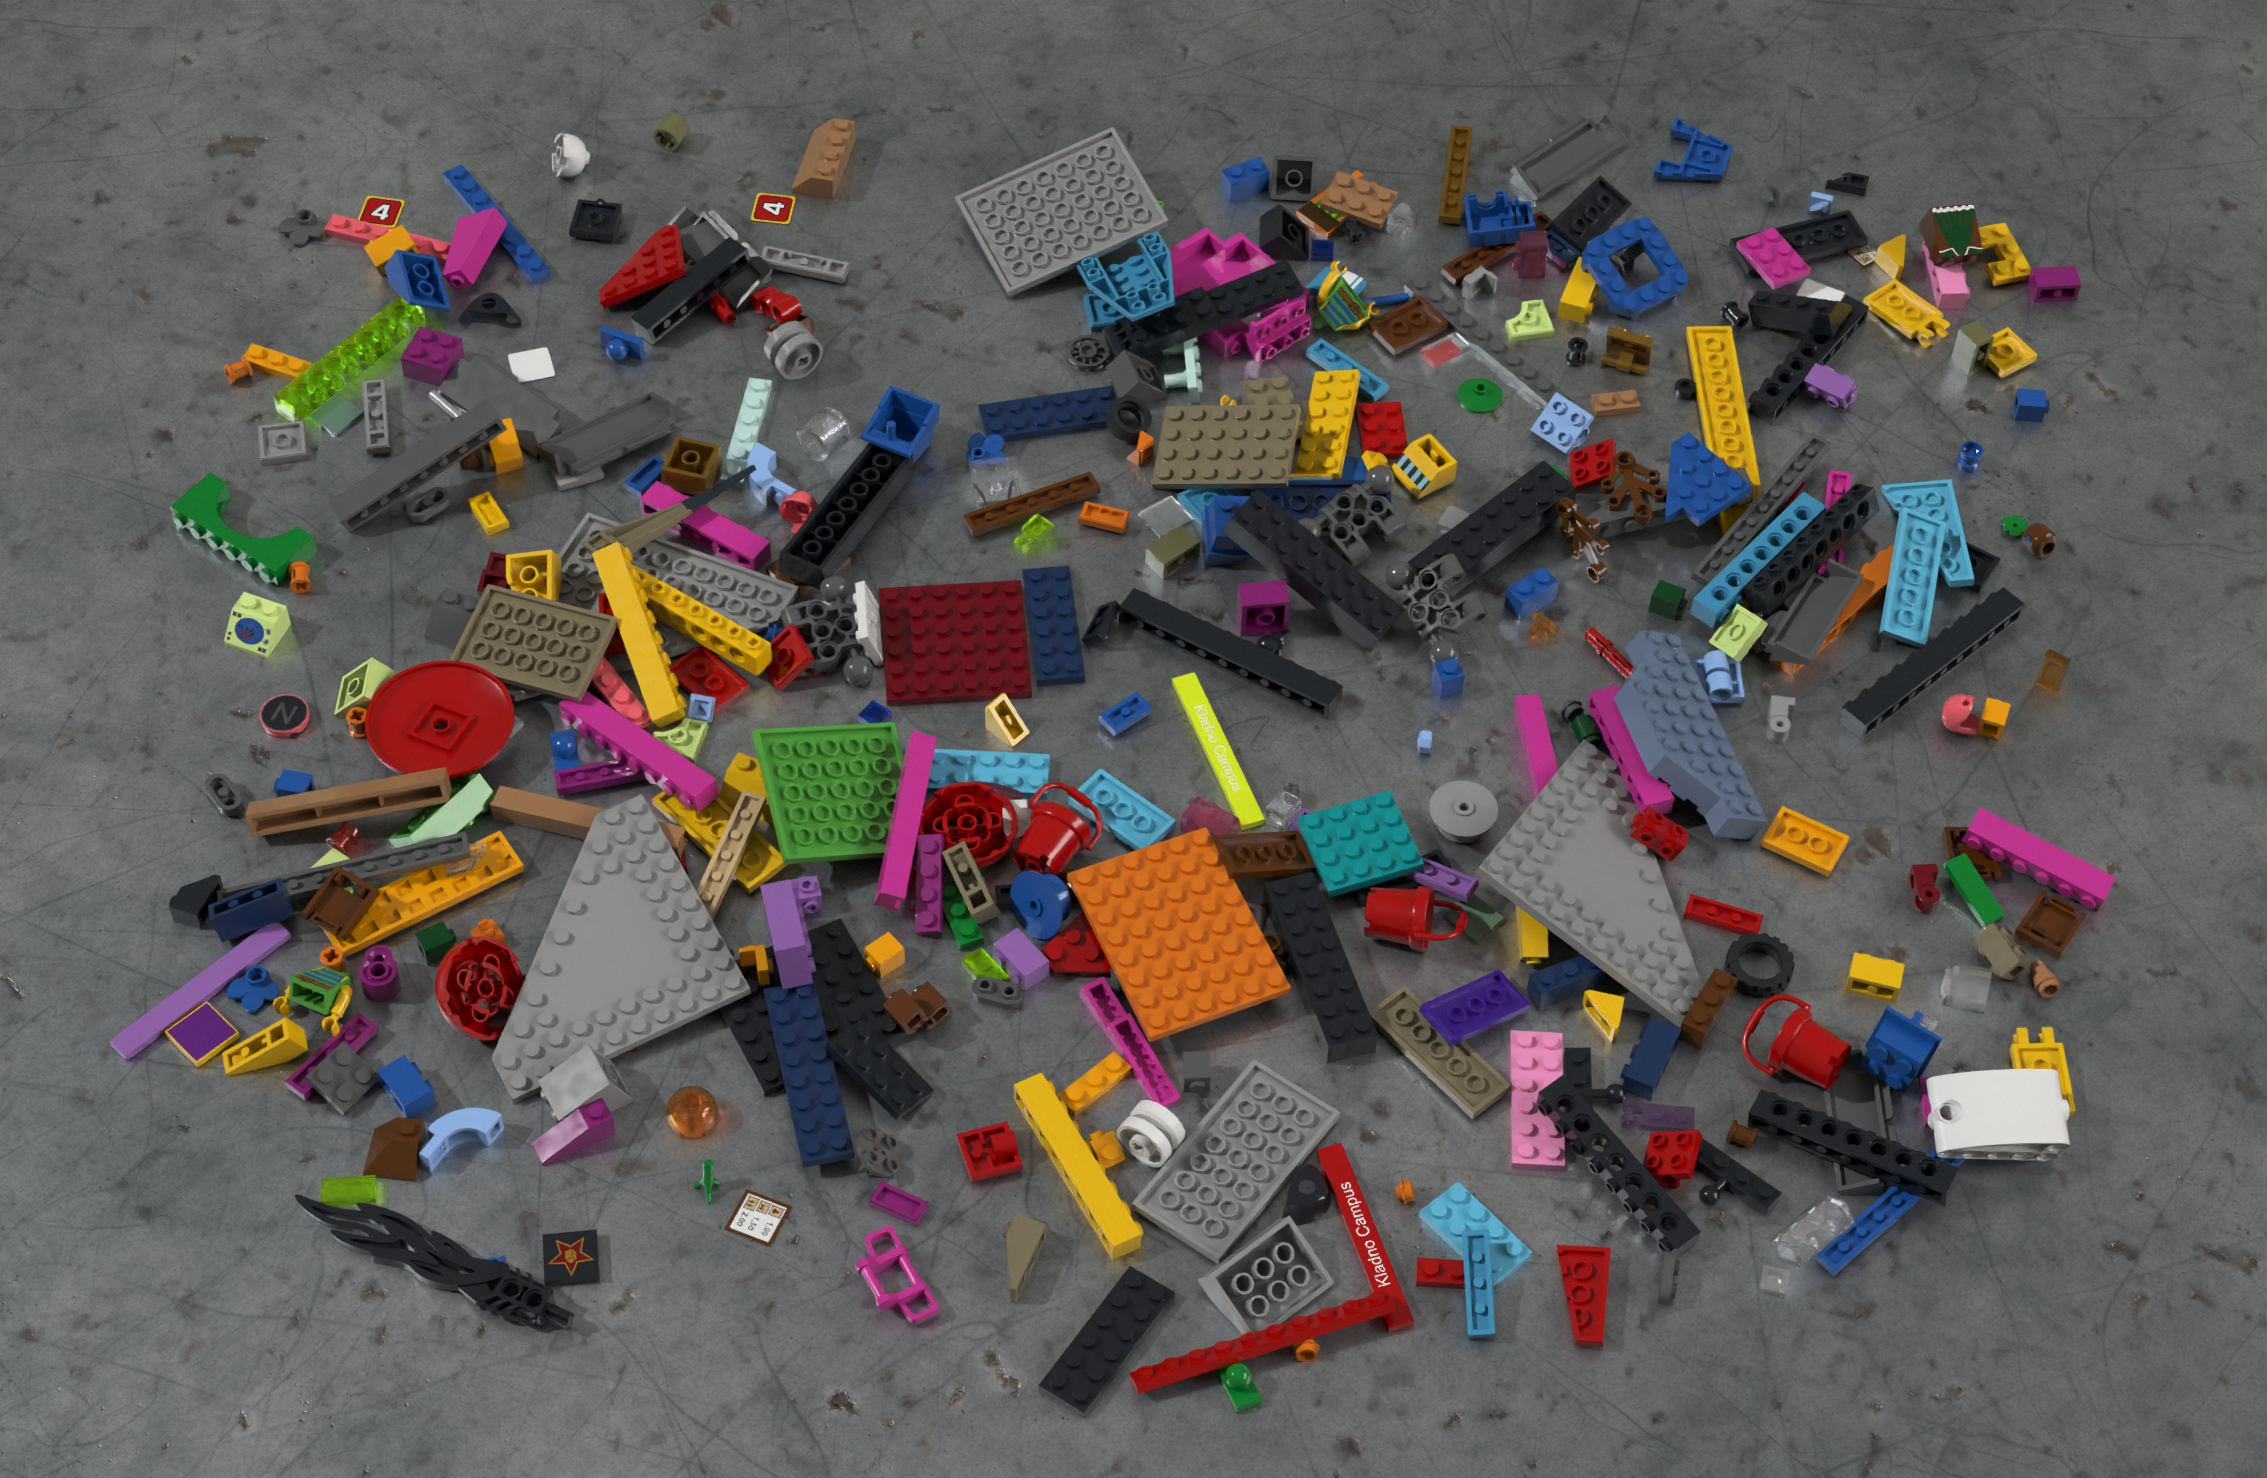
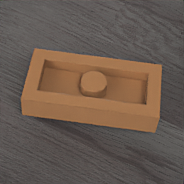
[1590,389,1641,417]

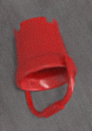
[1012,782,1103,877]
[1364,886,1469,952]
[1742,994,1852,1090]

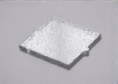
[1138,495,1194,538]

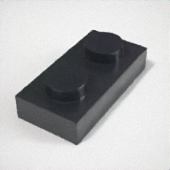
[1082,600,1120,646]

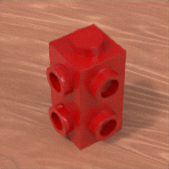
[1630,806,1689,862]

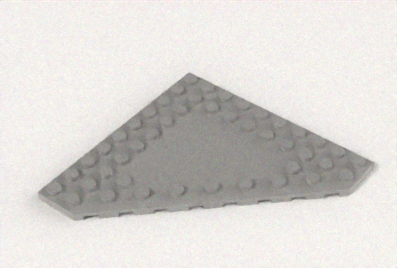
[502,512,799,702]
[1474,739,1703,1028]
[491,794,751,1104]

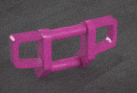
[855,1226,939,1325]

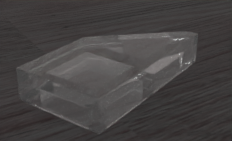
[443,840,487,877]

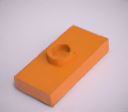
[1078,501,1130,534]

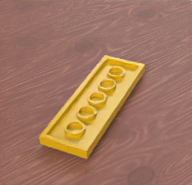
[1294,369,1361,480]
[652,791,788,894]

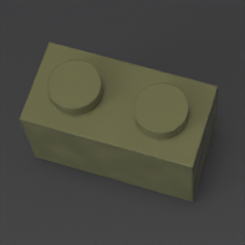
[1951,320,1994,376]
[1145,525,1200,579]

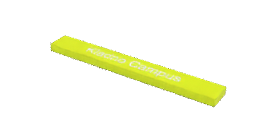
[1172,672,1265,831]

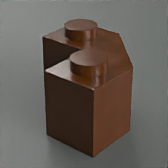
[883,981,952,1035]

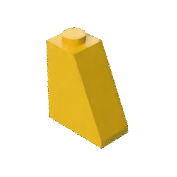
[1516,905,1548,966]

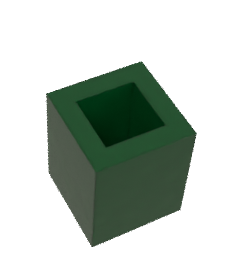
[1648,580,1688,621]
[415,921,457,966]

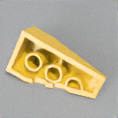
[506,549,561,602]

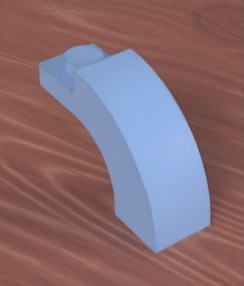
[748,442,796,506]
[419,1108,504,1172]

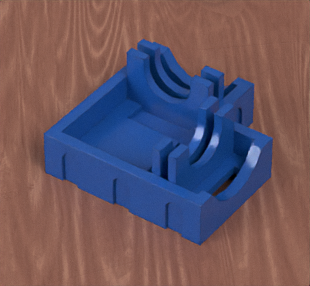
[1463,190,1536,248]

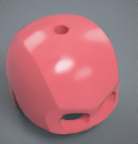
[779,491,818,534]
[1941,693,1979,736]

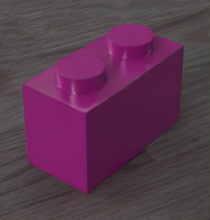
[2027,266,2081,303]

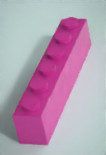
[640,481,771,572]
[1588,685,1675,815]
[1962,807,2116,911]

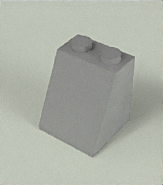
[538,1044,633,1123]

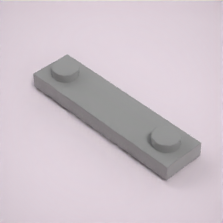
[760,245,850,284]
[362,379,391,454]

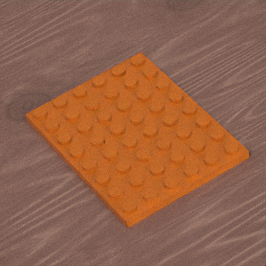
[1067,827,1291,1042]

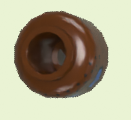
[2022,523,2057,558]

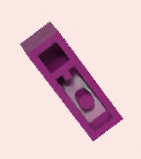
[532,1098,616,1166]

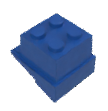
[860,386,940,464]
[1201,495,1255,566]
[1858,1006,1943,1094]

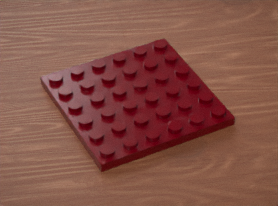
[879,580,1032,706]

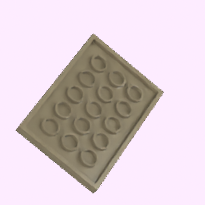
[1152,404,1301,489]
[449,584,618,703]

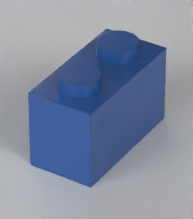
[1220,157,1270,203]
[1504,567,1559,621]
[377,1055,435,1118]

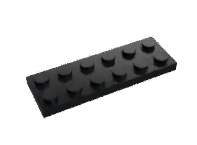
[1729,210,1868,275]
[1038,1266,1175,1418]

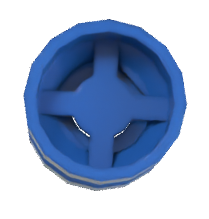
[1956,441,1984,473]

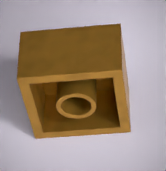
[661,436,722,495]

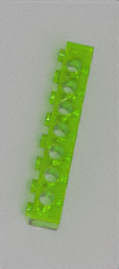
[273,296,426,422]

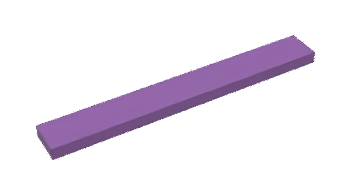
[1291,808,1479,903]
[109,922,291,1061]

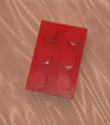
[1355,401,1408,460]

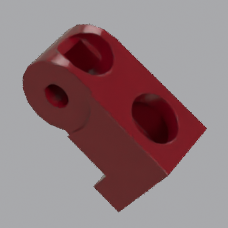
[1908,864,1940,914]

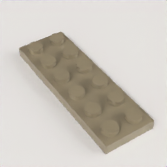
[1369,985,1511,1119]

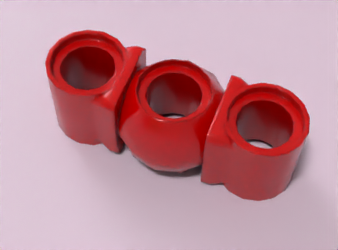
[750,286,802,323]

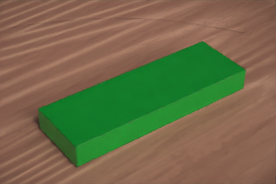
[1942,853,2005,928]

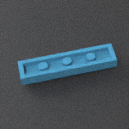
[1306,338,1389,403]
[1462,1229,1496,1339]

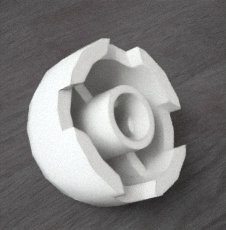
[552,133,590,178]

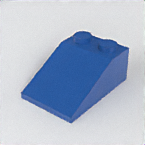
[384,250,451,312]

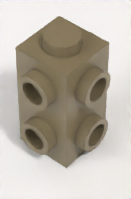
[1974,923,2031,981]

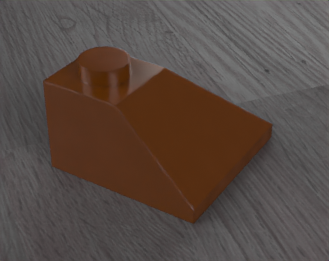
[363,1117,427,1182]

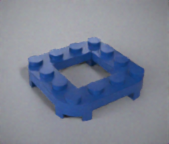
[1581,217,1689,319]

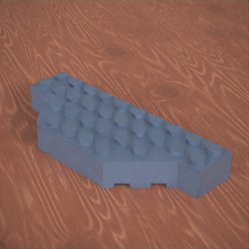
[1614,630,1768,840]

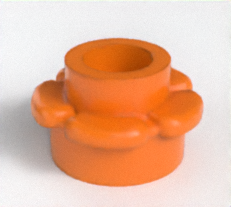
[1395,1179,1415,1205]
[1293,1339,1320,1362]

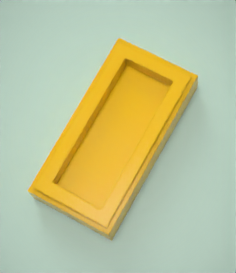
[467,491,510,536]

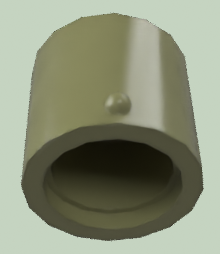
[653,113,690,151]

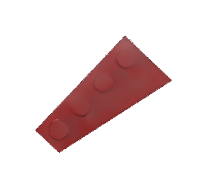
[1557,1245,1611,1347]

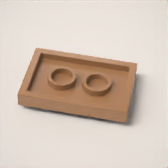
[1320,171,1398,230]

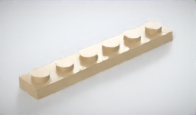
[696,790,767,921]

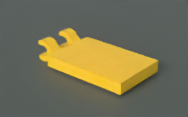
[1863,279,1950,348]
[2010,1027,2076,1116]

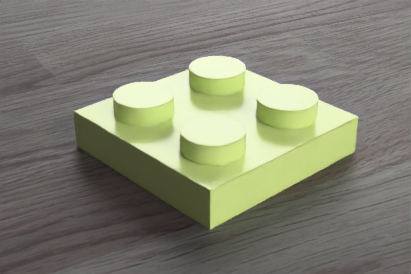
[1709,604,1768,663]

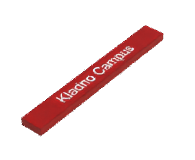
[1316,1143,1414,1333]

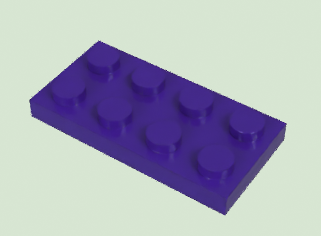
[1419,970,1531,1047]

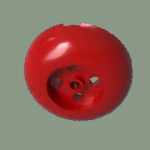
[918,782,1017,869]
[435,937,526,1041]

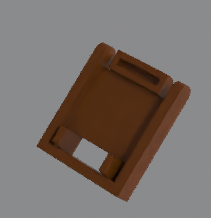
[1942,827,2001,881]
[302,865,380,941]
[2014,890,2088,960]

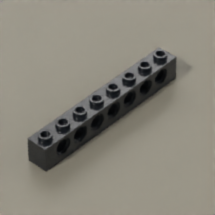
[1748,295,1869,426]
[1744,483,1880,616]
[1536,1075,1701,1258]
[1747,1089,1959,1207]

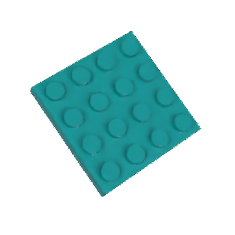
[1296,790,1424,898]

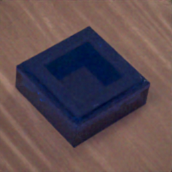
[1311,239,1334,262]
[857,700,892,724]

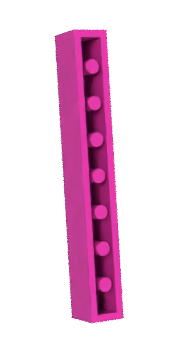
[559,691,719,813]

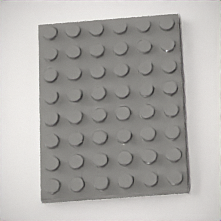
[954,127,1170,297]

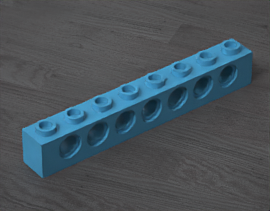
[1690,492,1827,628]

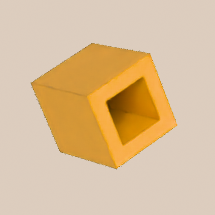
[1976,697,2011,740]
[864,932,905,978]

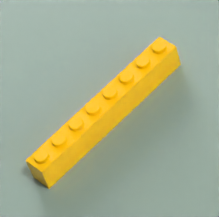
[592,541,686,728]
[1014,1072,1143,1260]

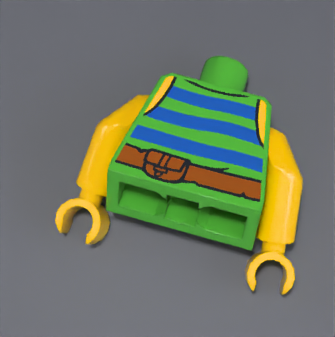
[1311,260,1379,331]
[273,966,353,1036]

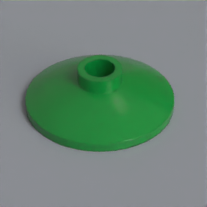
[1457,378,1503,414]

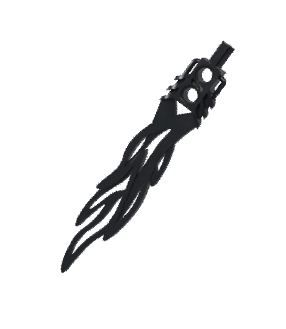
[295,1194,575,1328]

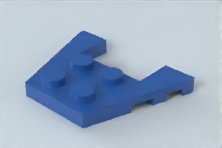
[1653,117,1733,181]

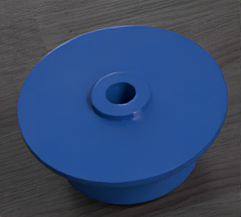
[1010,870,1071,939]

